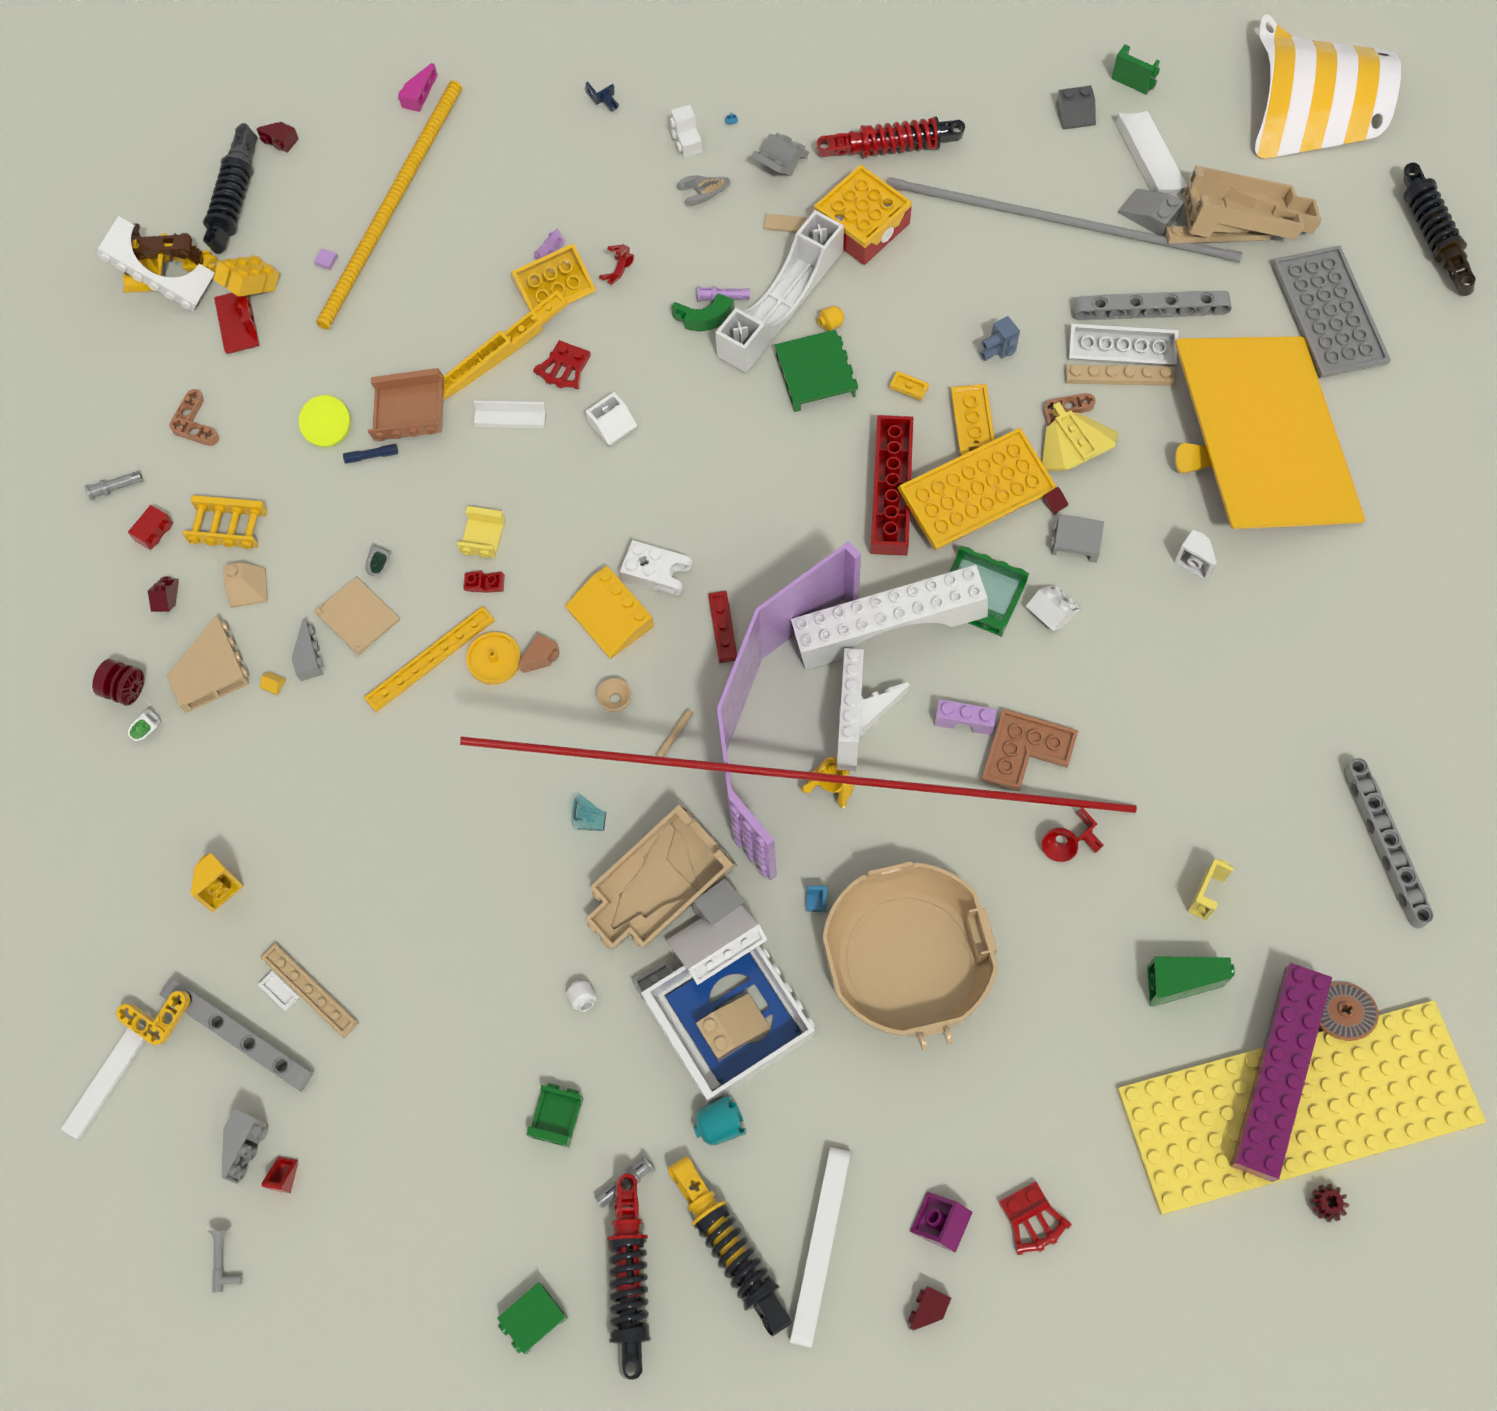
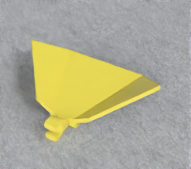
[1042,402,1119,471]

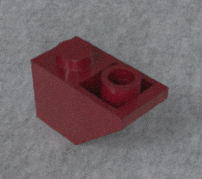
[256,122,299,153]
[148,576,179,612]
[907,1286,951,1331]

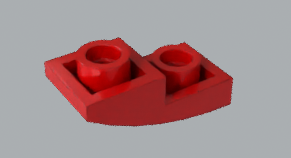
[463,571,505,593]

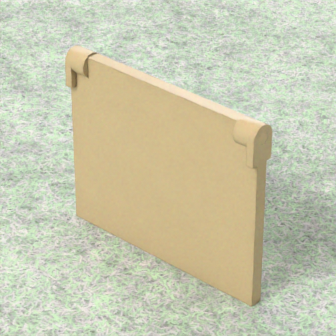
[314,577,400,655]

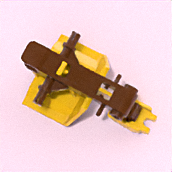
[123,223,218,293]

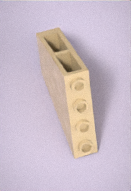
[167,616,249,713]

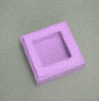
[314,248,338,270]

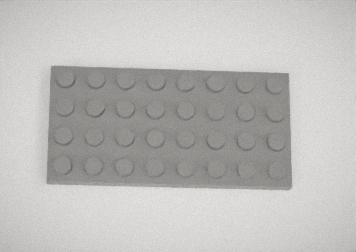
[1272,245,1391,378]

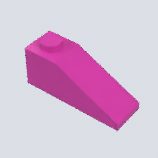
[398,63,438,112]

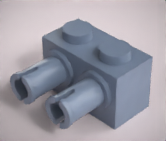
[980,316,1020,361]

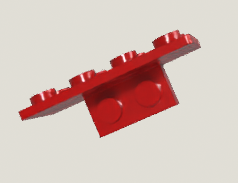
[214,293,260,354]

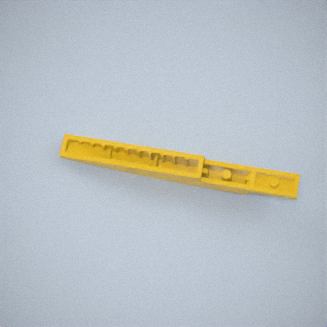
[443,290,568,401]

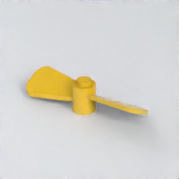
[1175,443,1212,474]

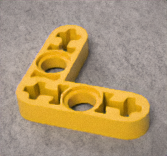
[116,991,190,1045]

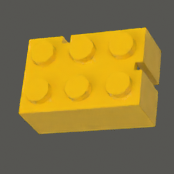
[213,255,280,297]

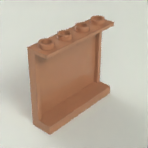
[368,368,444,441]

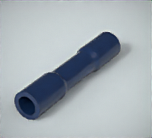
[343,444,399,464]

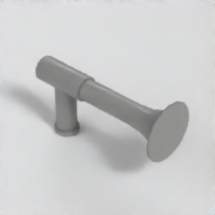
[207,1229,243,1292]

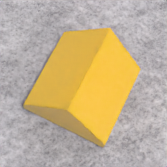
[260,672,287,695]

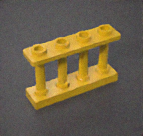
[182,495,267,549]

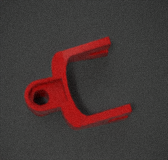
[599,244,634,285]

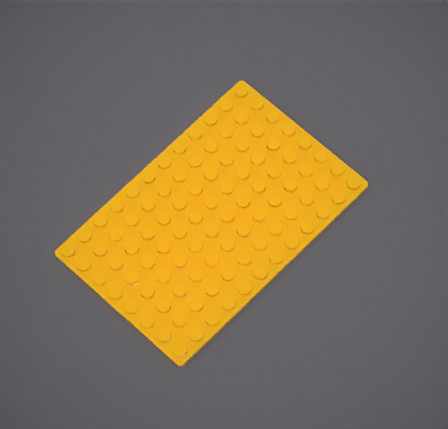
[1175,336,1365,529]

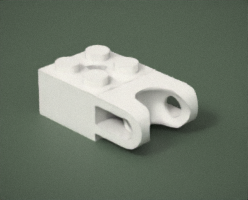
[620,540,693,596]

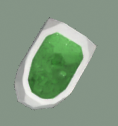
[128,709,161,741]

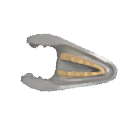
[678,175,730,206]

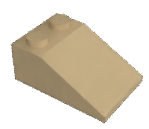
[696,994,771,1062]

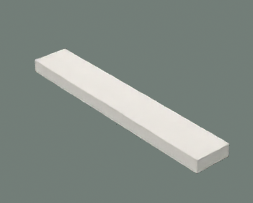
[60,1023,152,1140]

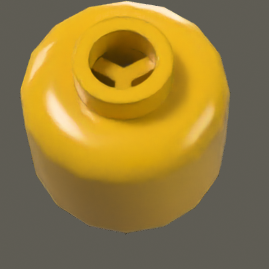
[817,305,845,331]

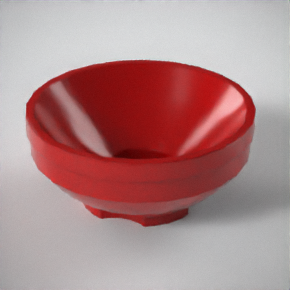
[1041,828,1078,862]

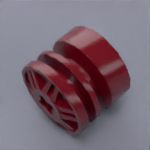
[92,658,144,706]

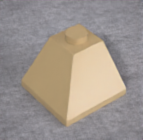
[223,562,268,608]

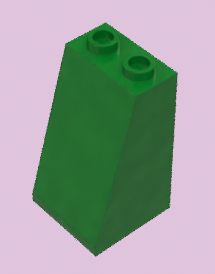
[1147,956,1235,1007]

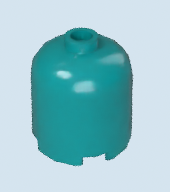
[693,1094,747,1146]

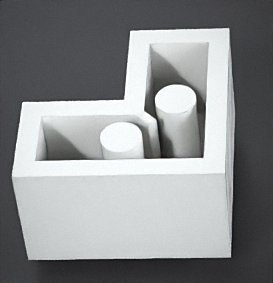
[669,105,703,158]

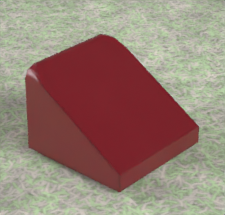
[1043,487,1069,515]

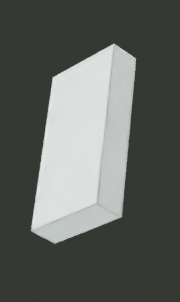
[258,970,301,1013]

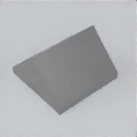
[693,878,744,926]

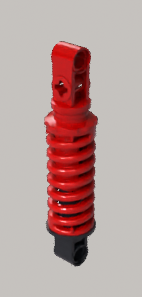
[816,116,965,158]

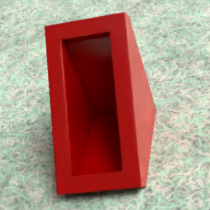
[261,1157,298,1193]

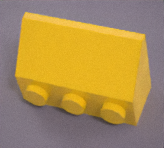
[190,853,244,913]

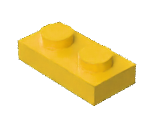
[889,371,929,401]

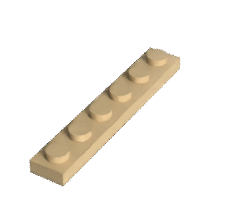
[1165,226,1272,244]
[1066,364,1175,386]

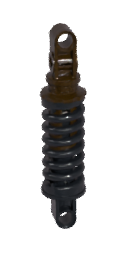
[1403,162,1476,296]

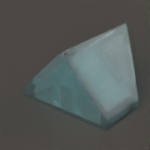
[571,793,606,831]

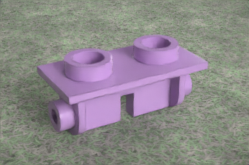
[534,229,565,260]

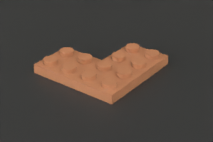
[981,709,1078,792]

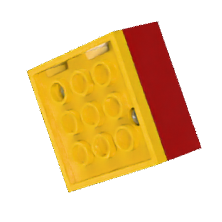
[814,164,912,265]

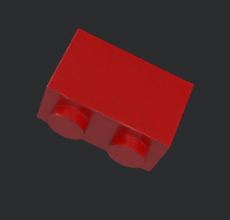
[128,505,173,550]

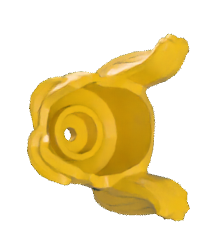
[801,757,854,809]

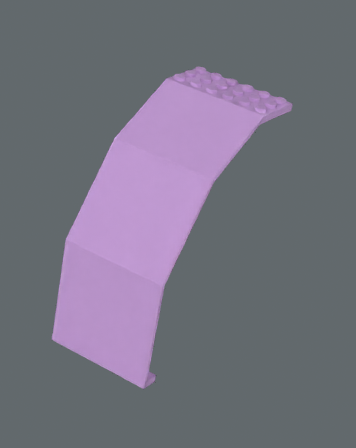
[717,541,861,881]

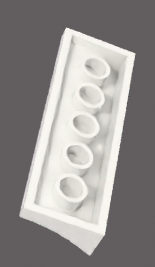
[1116,111,1187,195]
[1068,324,1179,367]

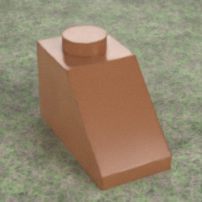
[518,634,560,673]

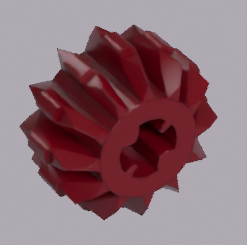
[1310,1184,1349,1222]

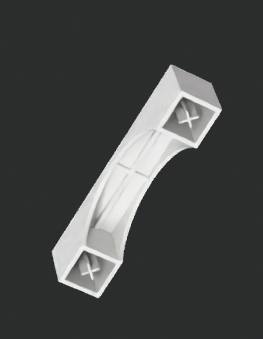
[715,210,844,373]
[791,565,988,670]

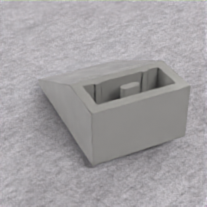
[222,1109,268,1184]

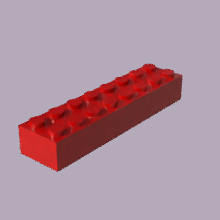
[870,415,914,556]

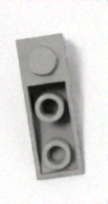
[292,619,324,681]

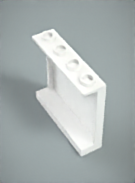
[666,905,767,985]

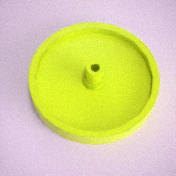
[299,395,351,447]

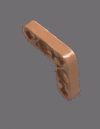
[169,389,219,446]
[1043,393,1096,426]

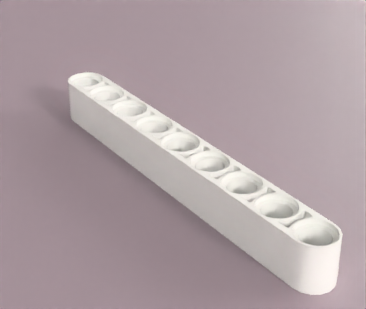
[790,1147,851,1348]

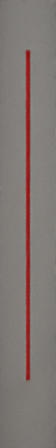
[460,736,1137,813]

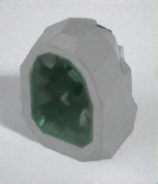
[365,545,391,576]

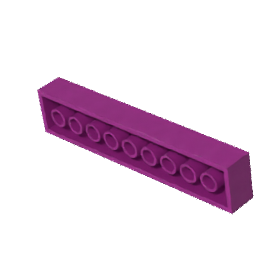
[1230,963,1332,1182]

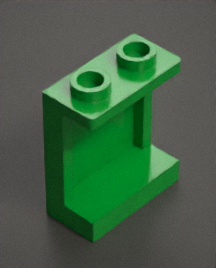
[1111,44,1160,95]
[526,1083,584,1148]
[497,1282,568,1354]

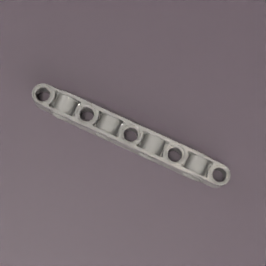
[1073,291,1232,320]
[1344,758,1434,929]
[159,978,314,1092]

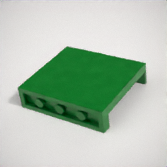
[775,329,858,412]

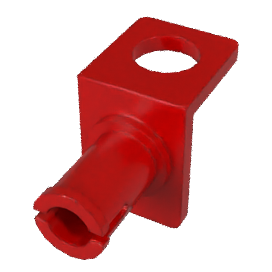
[1075,807,1104,853]

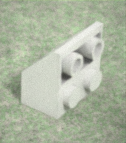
[585,392,637,446]
[1026,585,1081,631]

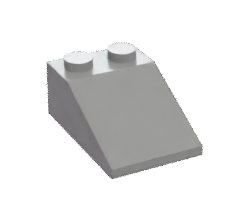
[1118,188,1184,236]

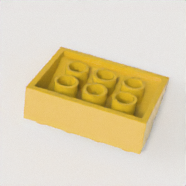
[510,243,596,311]
[565,566,655,659]

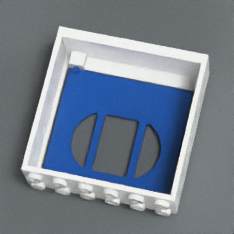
[641,946,815,1104]

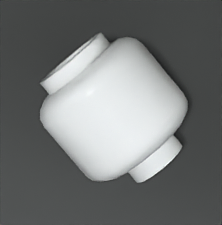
[566,980,596,1012]

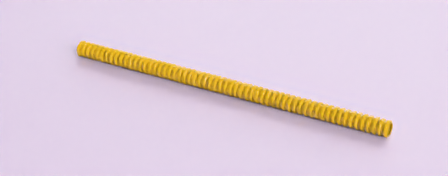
[315,80,462,330]

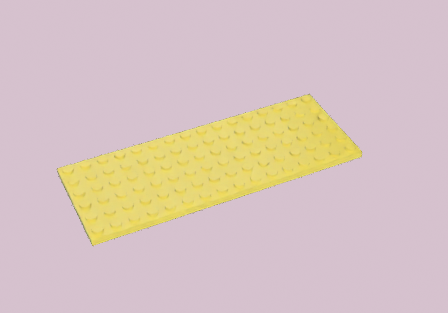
[1117,1000,1486,1215]

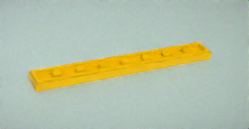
[363,606,495,713]

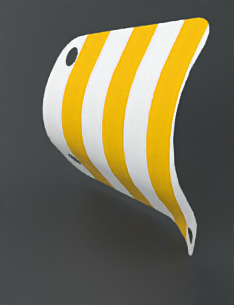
[1255,14,1401,159]

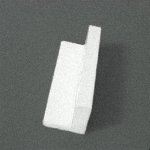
[473,400,547,429]

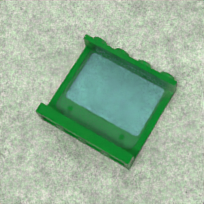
[949,546,1029,637]

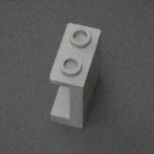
[1050,514,1104,563]

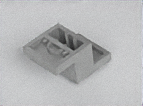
[751,133,809,175]

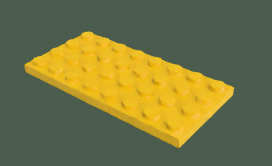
[897,427,1057,551]

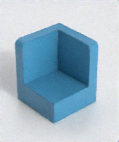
[806,886,827,912]

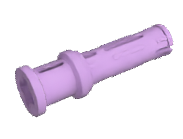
[698,286,750,302]

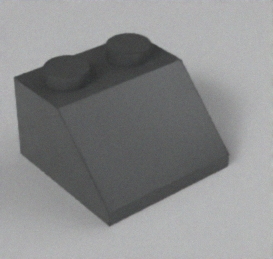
[1056,85,1096,130]

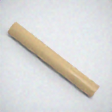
[655,709,693,757]

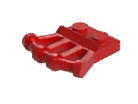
[533,340,591,389]
[998,1181,1072,1255]

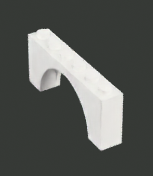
[97,216,215,311]
[837,648,864,771]

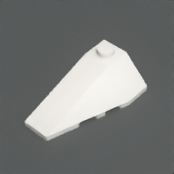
[838,682,909,737]

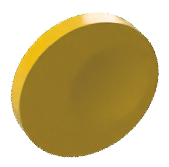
[466,632,522,685]

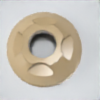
[597,678,632,712]

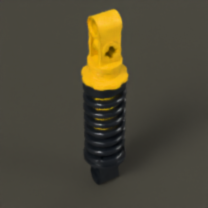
[667,1156,792,1337]

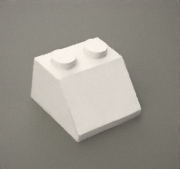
[1174,529,1217,582]

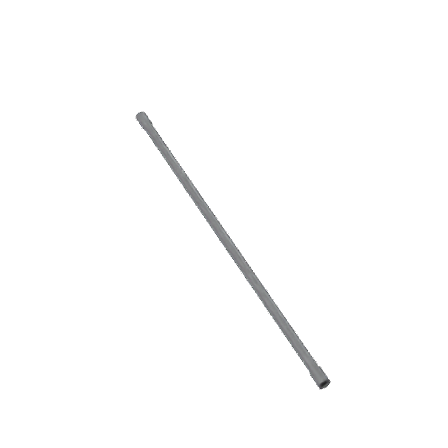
[888,177,1243,263]

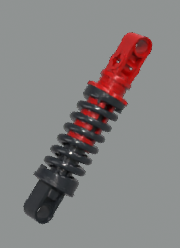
[607,1174,651,1380]

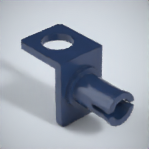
[585,82,619,112]

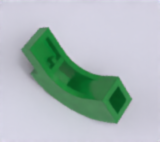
[672,293,734,331]

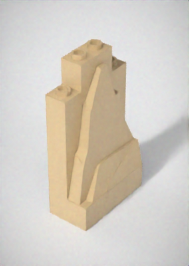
[1183,165,1321,240]
[585,805,738,949]

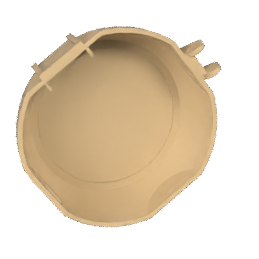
[823,861,998,1050]

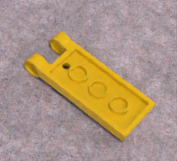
[951,384,995,457]

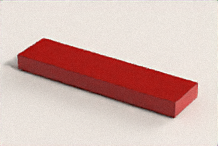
[708,591,737,663]

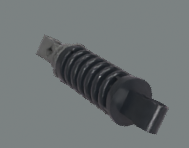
[203,123,257,254]

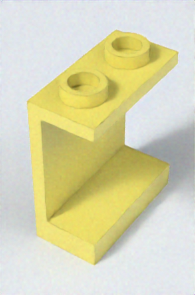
[457,506,505,558]
[1187,859,1234,920]

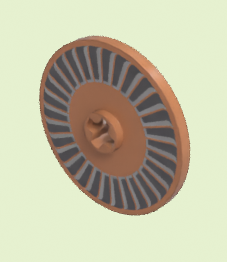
[1320,983,1379,1041]

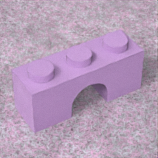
[935,699,997,735]

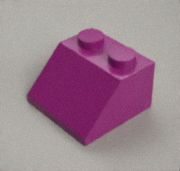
[910,1191,973,1253]

